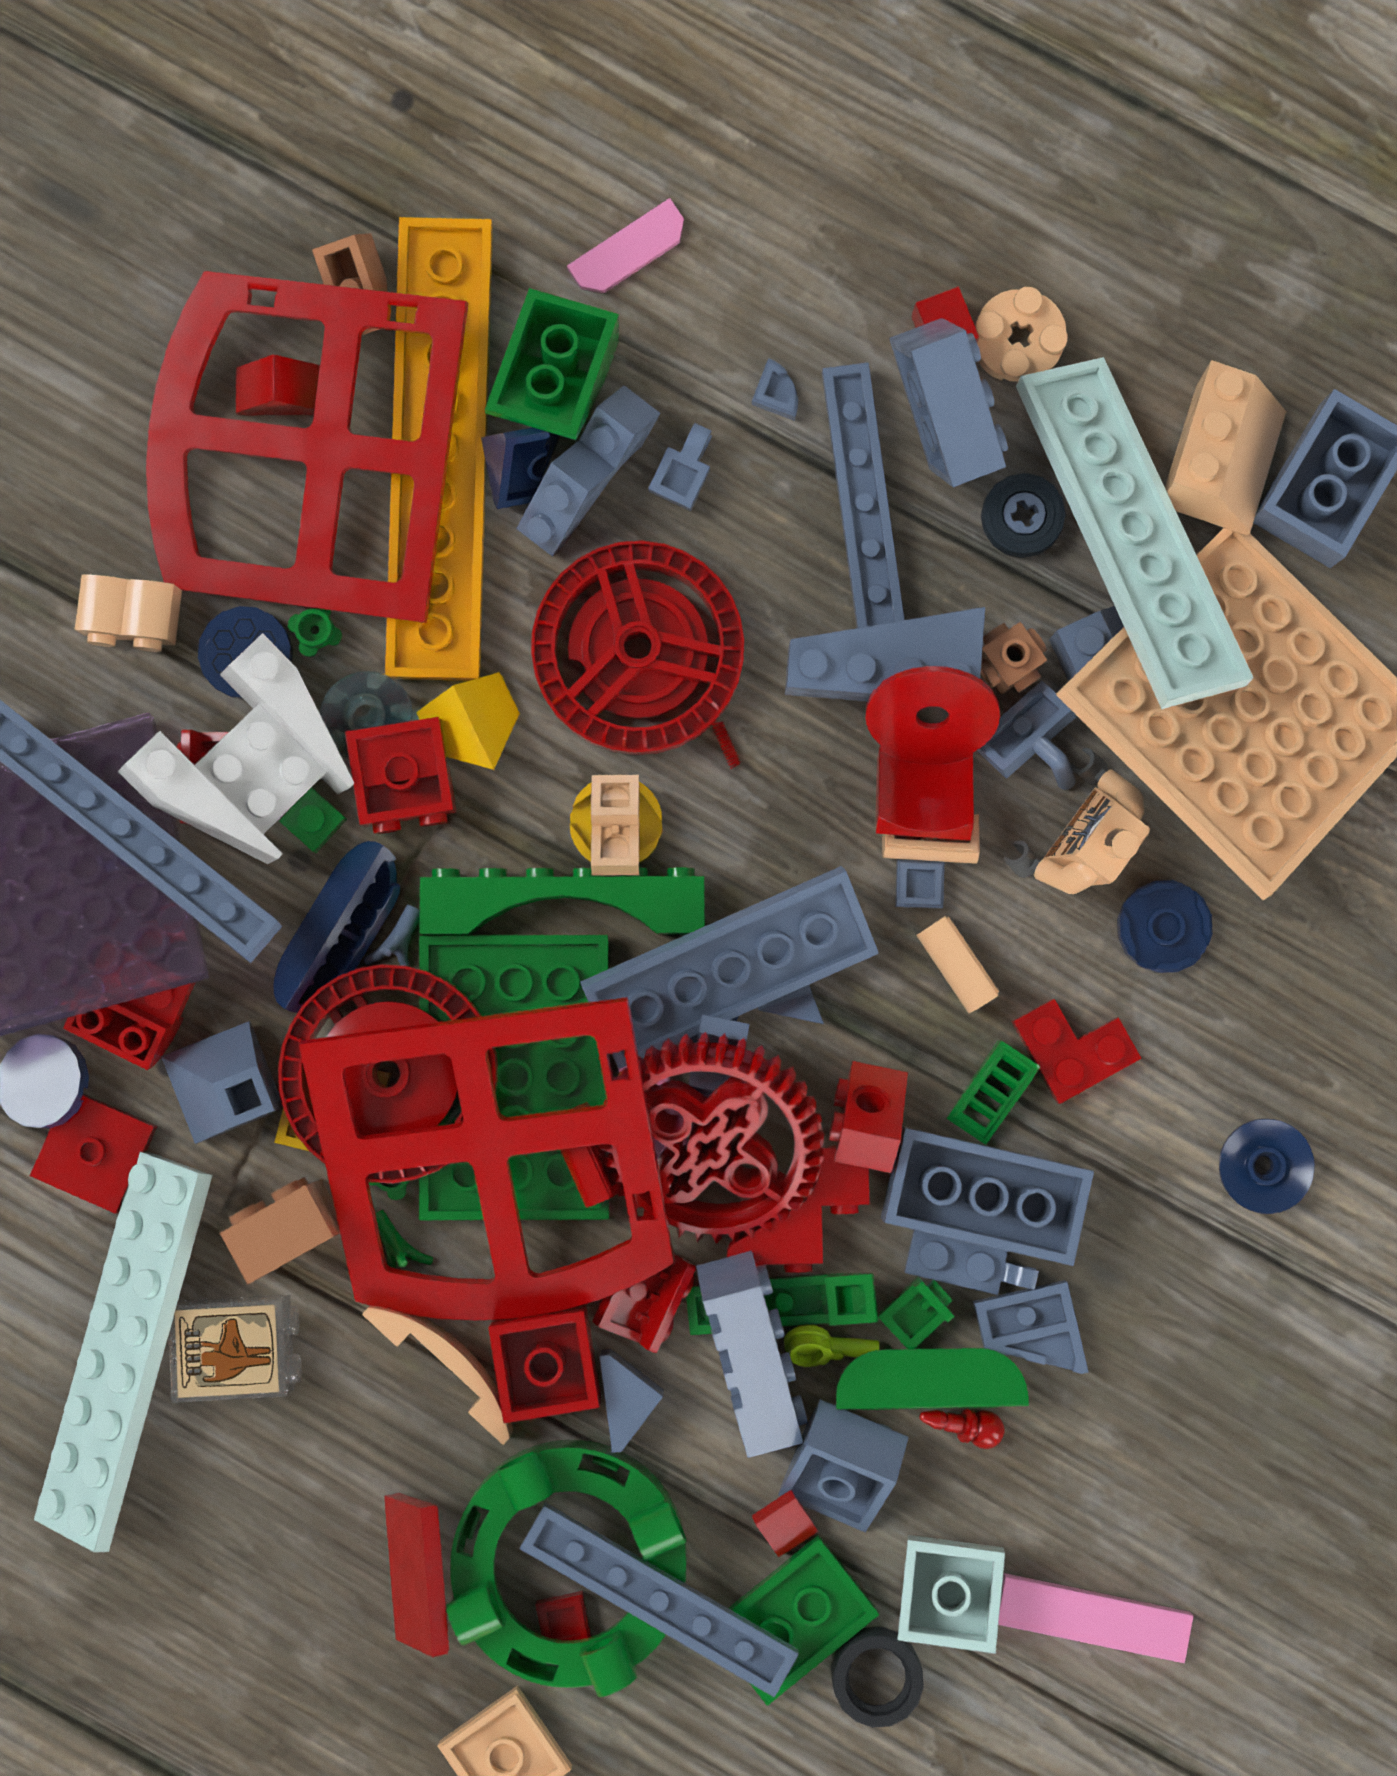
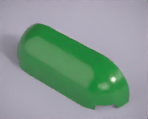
[836,1348,1029,1410]

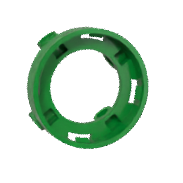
[446,1439,687,1697]

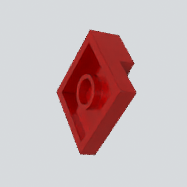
[345,717,457,834]

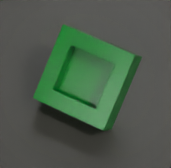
[279,787,347,853]

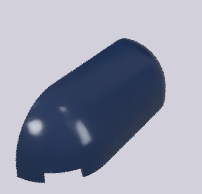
[273,841,400,1013]

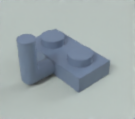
[976,681,1076,790]

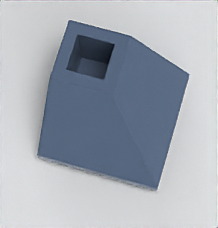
[161,1021,283,1144]

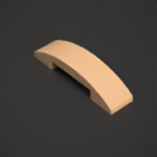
[362,1306,514,1445]

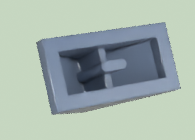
[600,1349,664,1453]

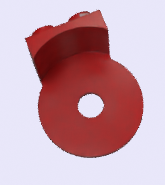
[865,666,1000,841]

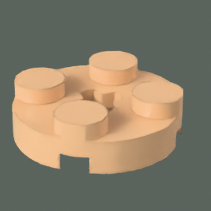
[975,287,1067,383]

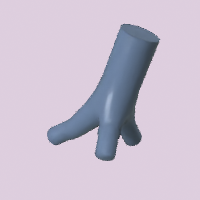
[363,904,420,967]

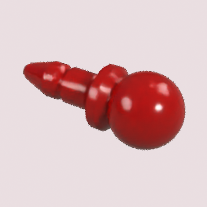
[919,1409,1005,1449]

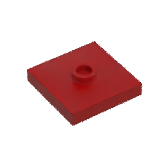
[29,1094,158,1214]

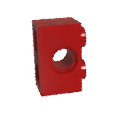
[829,1061,908,1173]

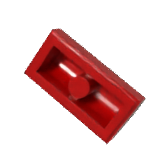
[560,1102,623,1208]

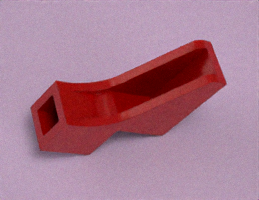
[727,1145,870,1273]

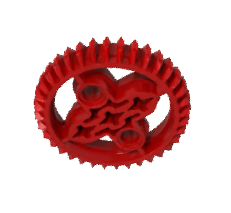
[599,1031,825,1244]

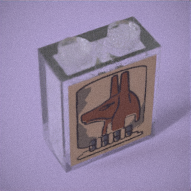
[168,1294,302,1403]

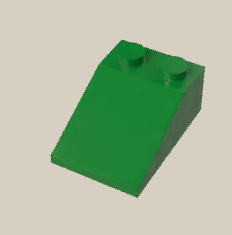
[485,288,619,440]

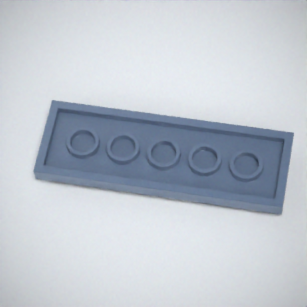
[580,866,879,1069]

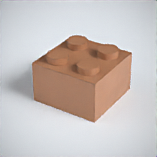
[220,1177,340,1284]

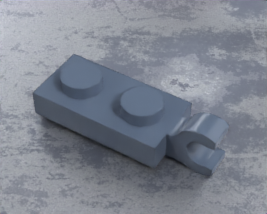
[904,1229,1039,1295]

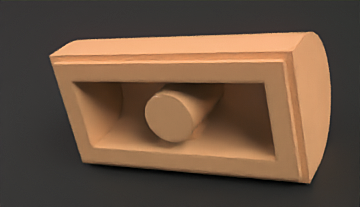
[882,814,980,864]
[916,915,999,1014]

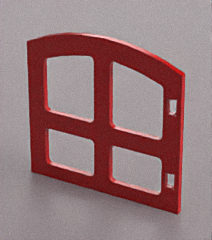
[146,271,469,623]
[299,997,674,1321]

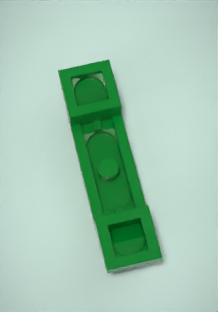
[686,1273,878,1335]

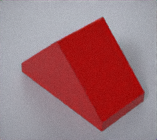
[236,354,320,416]

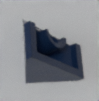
[481,427,560,509]

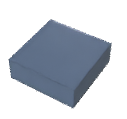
[895,860,945,909]

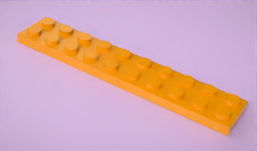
[385,217,493,681]

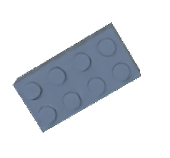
[881,1126,1094,1266]

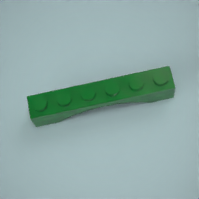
[419,867,705,936]

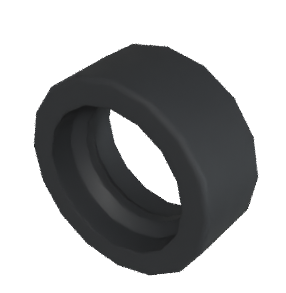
[831,1627,924,1728]

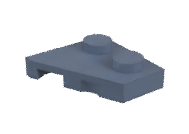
[973,1280,1088,1374]

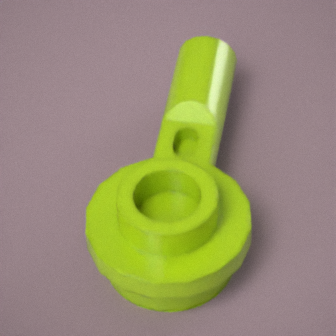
[784,1324,879,1367]

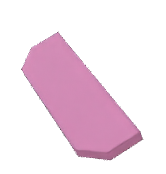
[567,198,684,294]

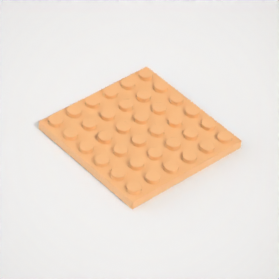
[1056,528,1397,900]

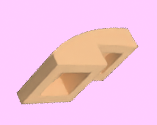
[591,775,639,876]

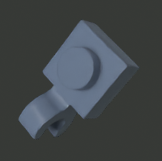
[648,423,712,511]

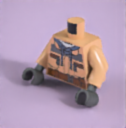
[1004,748,1150,894]

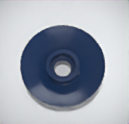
[1218,1118,1315,1214]

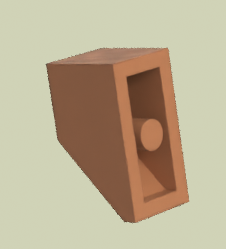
[312,233,387,335]

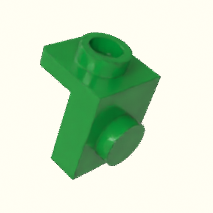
[878,1277,955,1349]

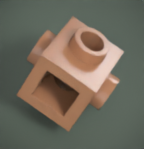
[980,621,1047,695]

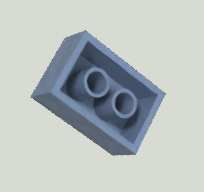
[889,318,1008,487]
[1253,389,1397,568]

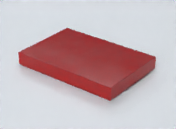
[384,1493,449,1657]

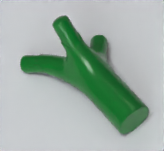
[375,1209,434,1268]

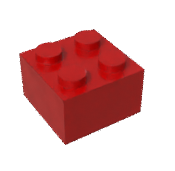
[488,1304,602,1424]

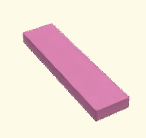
[998,1573,1193,1663]

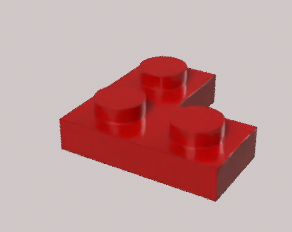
[1011,999,1142,1104]

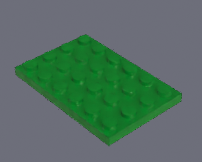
[419,935,610,1220]

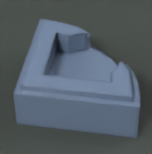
[752,358,798,421]

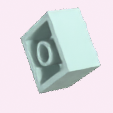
[898,1535,1005,1653]

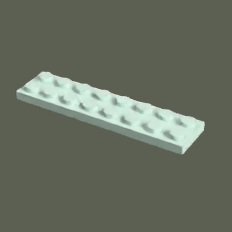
[1016,357,1254,709]
[34,1152,212,1552]

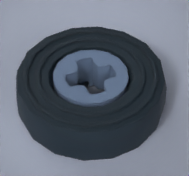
[981,473,1066,558]

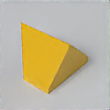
[416,672,521,770]

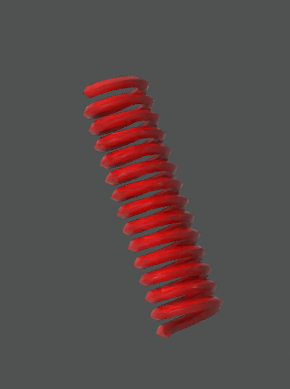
[712,721,741,769]

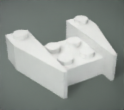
[118,633,354,864]

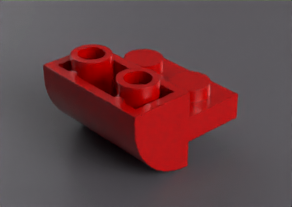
[63,939,197,1071]

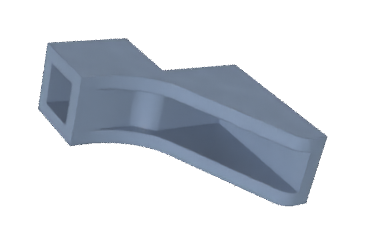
[516,386,661,557]

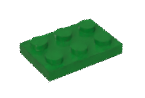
[728,1535,880,1706]

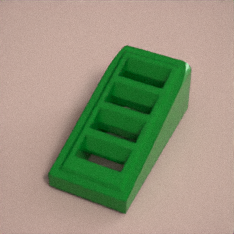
[946,1040,1040,1145]

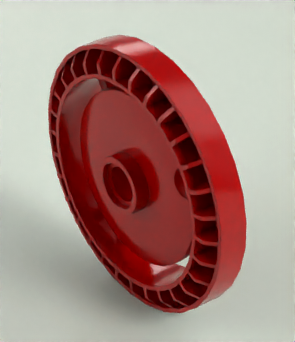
[531,540,744,755]
[278,965,498,1183]

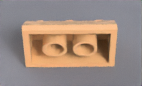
[1165,360,1286,536]

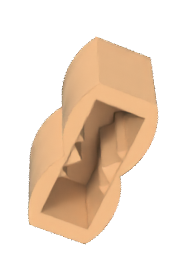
[75,574,182,652]

